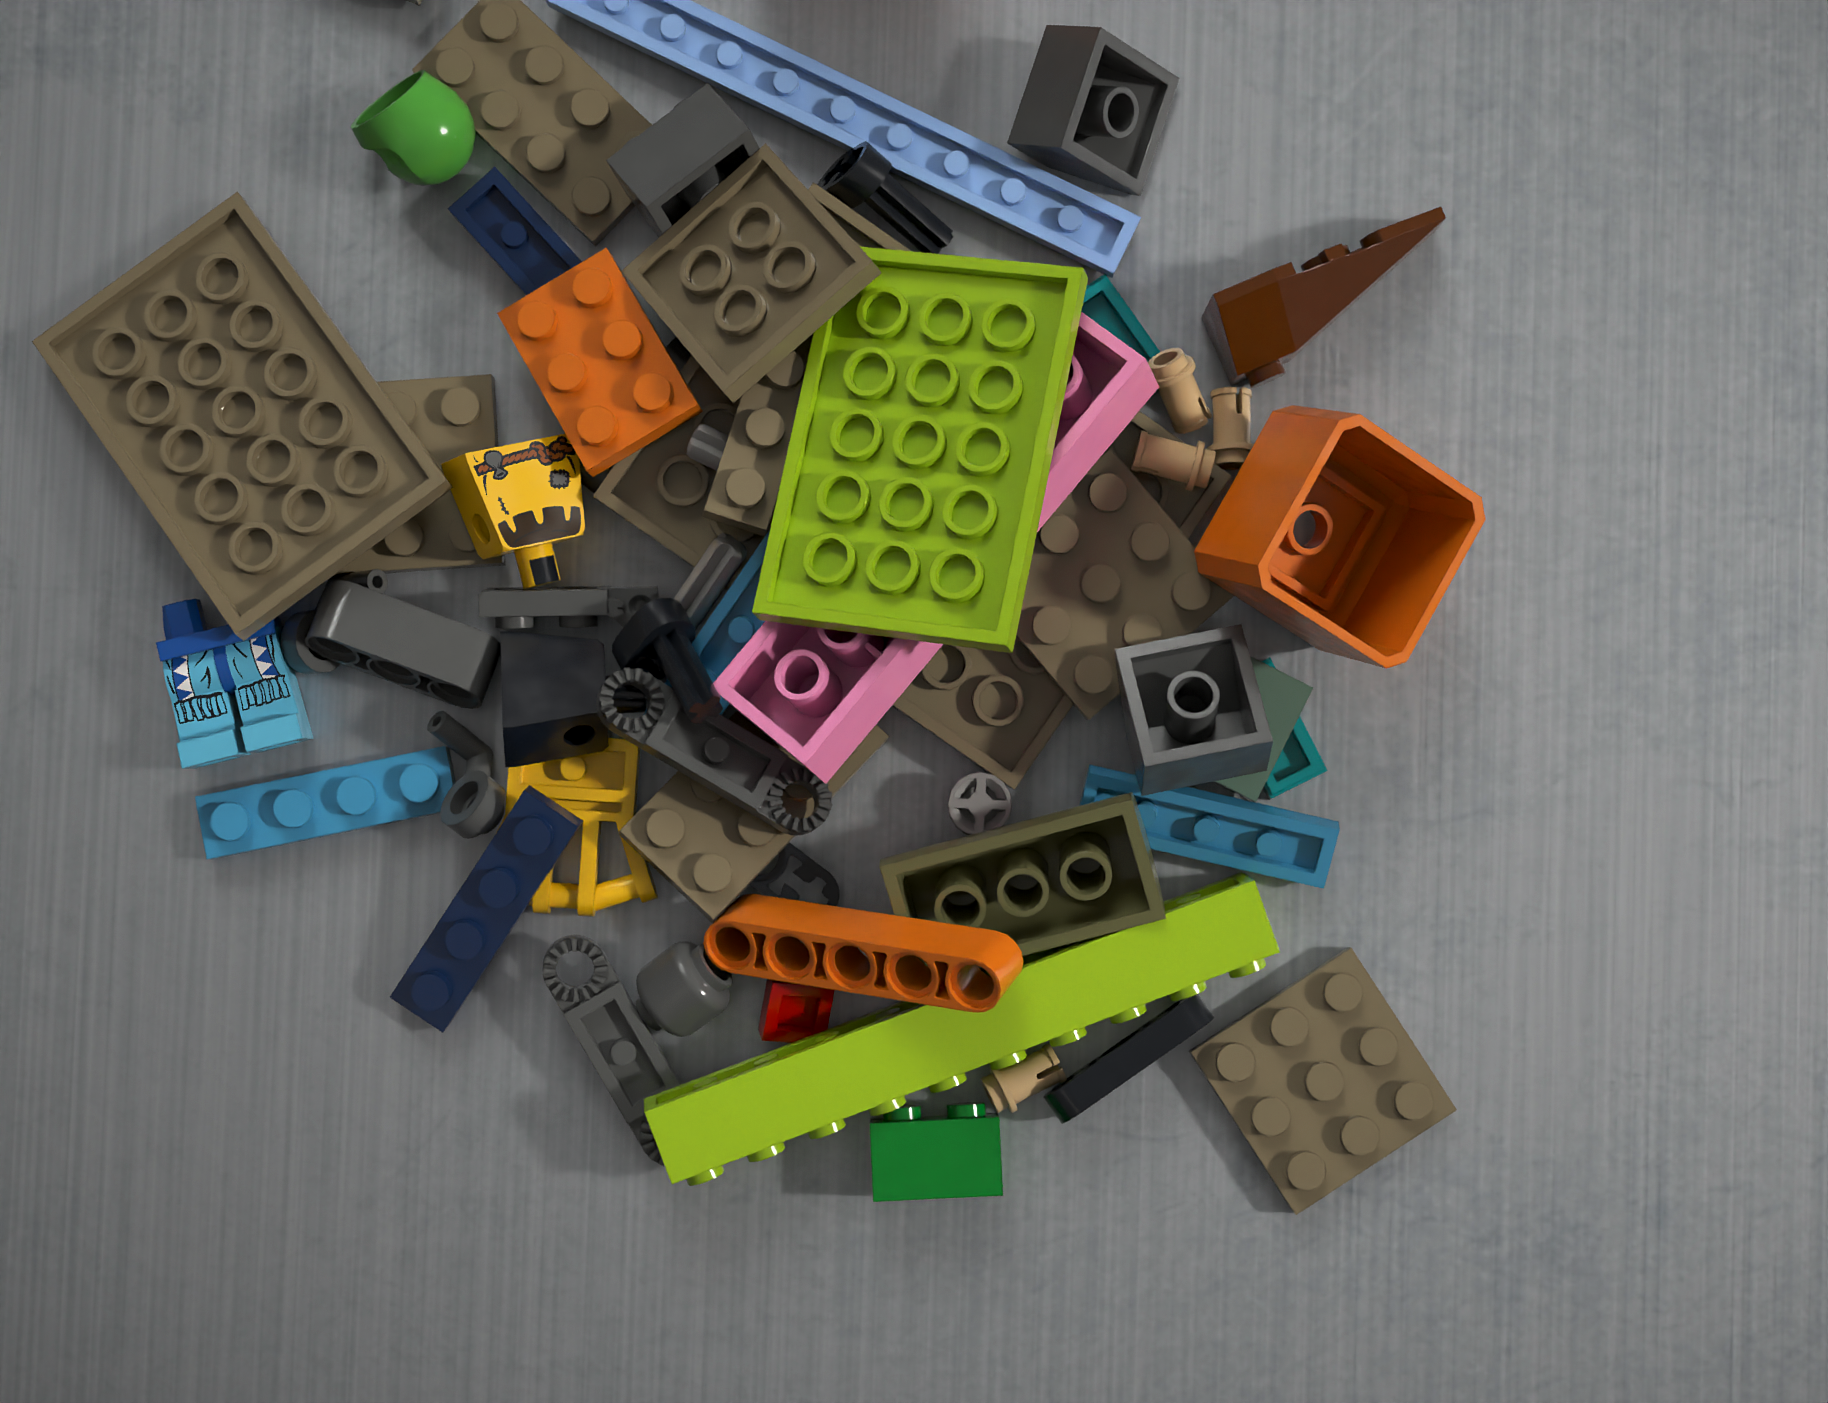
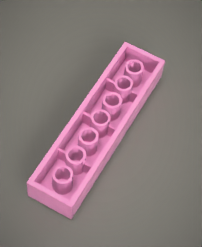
[713,312,1159,784]

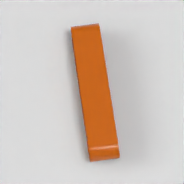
[703,894,1024,1012]

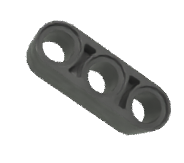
[305,580,501,709]

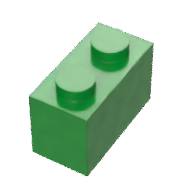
[870,1102,1003,1202]

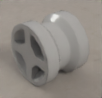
[948,772,1012,835]

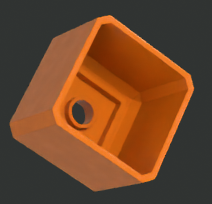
[1194,405,1486,669]

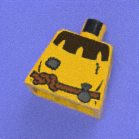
[441,434,585,589]

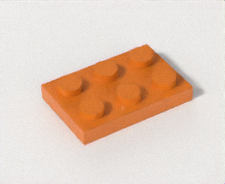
[497,247,703,477]

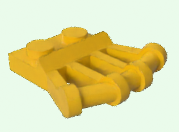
[496,738,658,917]

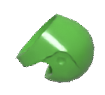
[350,70,476,186]

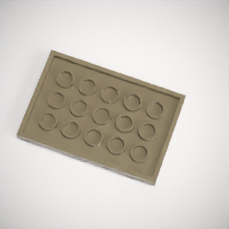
[32,192,453,641]

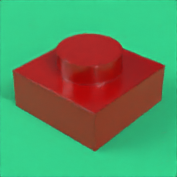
[758,979,835,1043]

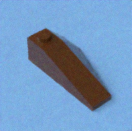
[1201,207,1446,388]

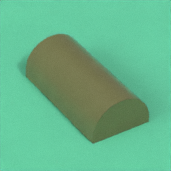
[879,792,1166,967]

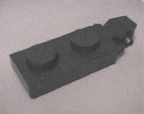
[478,586,659,629]

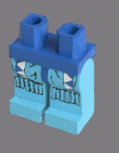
[156,598,314,769]

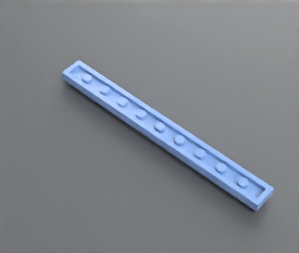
[545,0,1141,278]

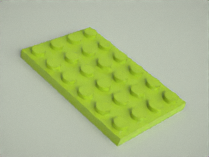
[752,246,1088,653]

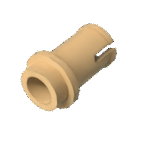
[1148,348,1212,434]
[1207,387,1254,470]
[1131,430,1216,491]
[980,1043,1067,1113]

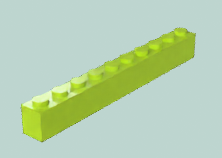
[643,872,1280,1186]

